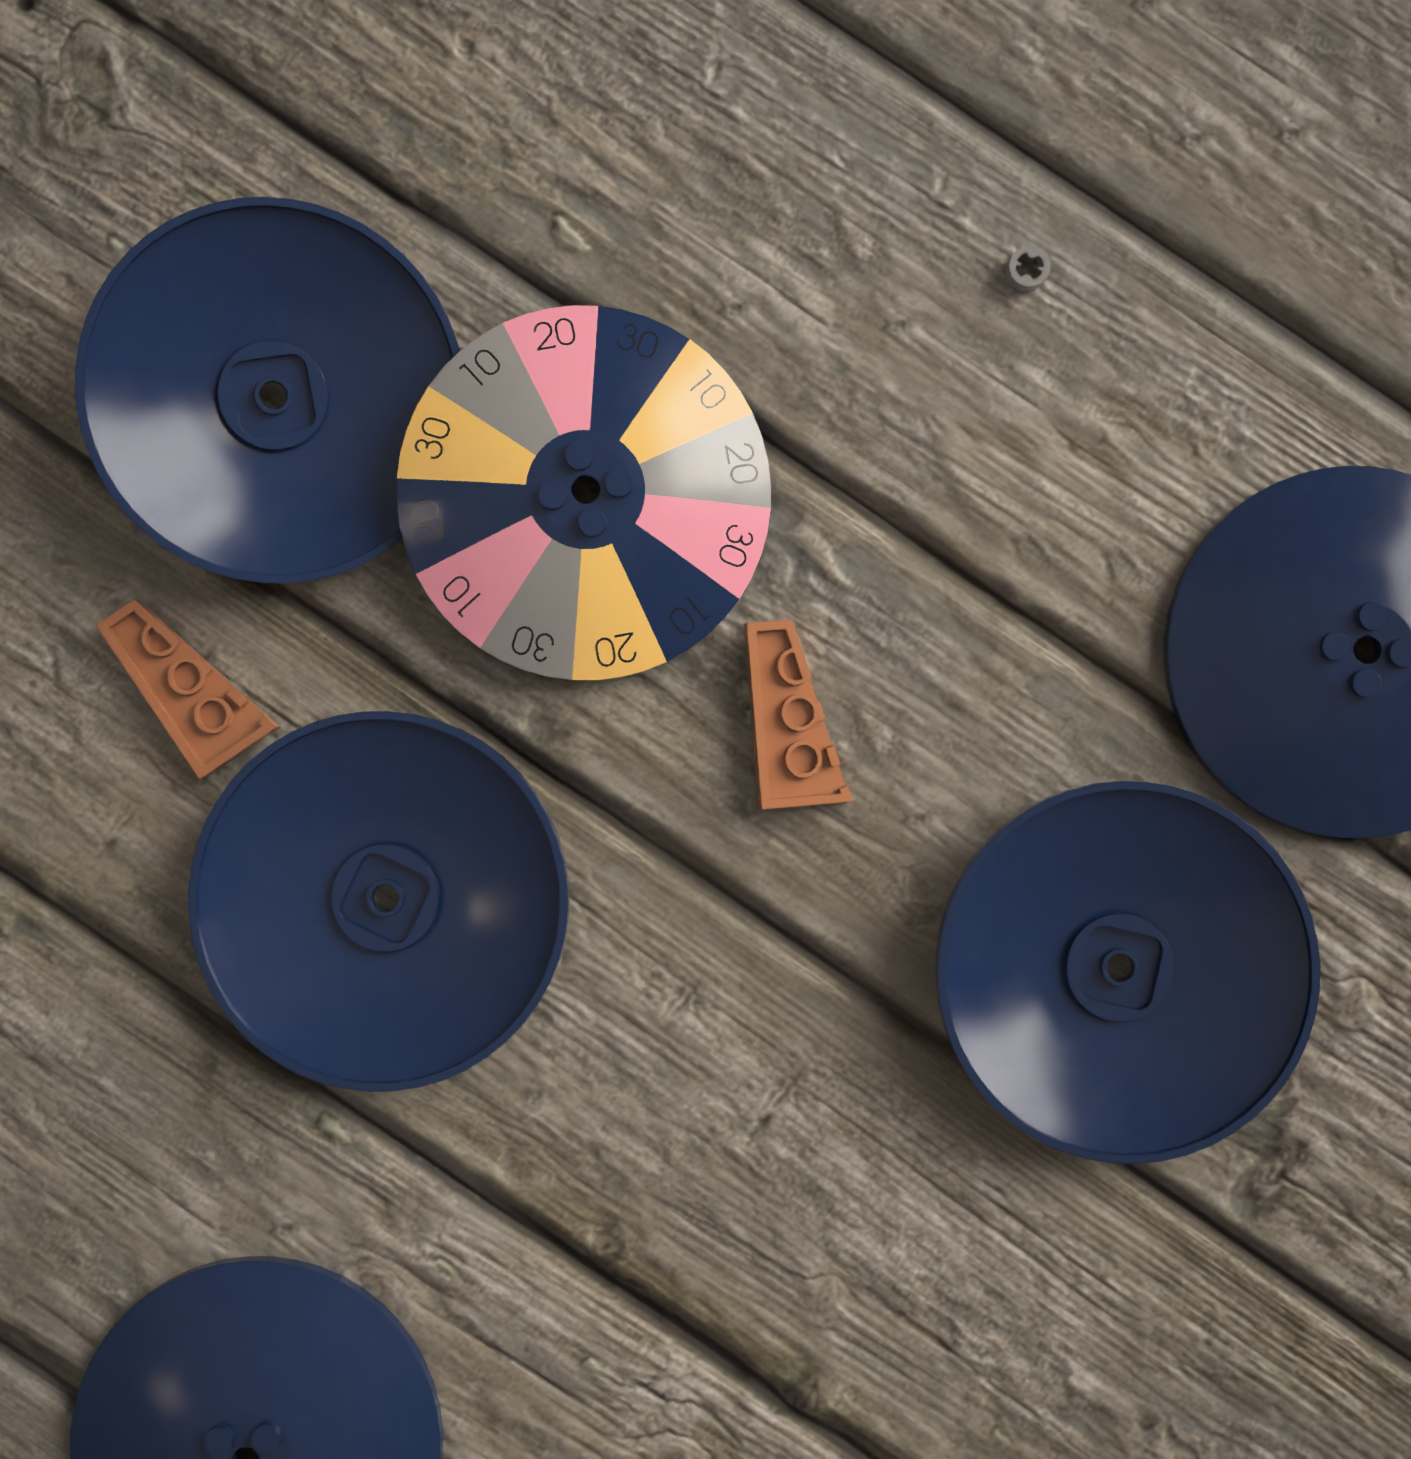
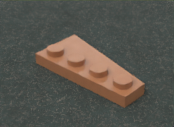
[96,599,281,779]
[743,620,853,810]

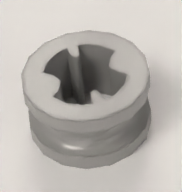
[1006,245,1050,292]

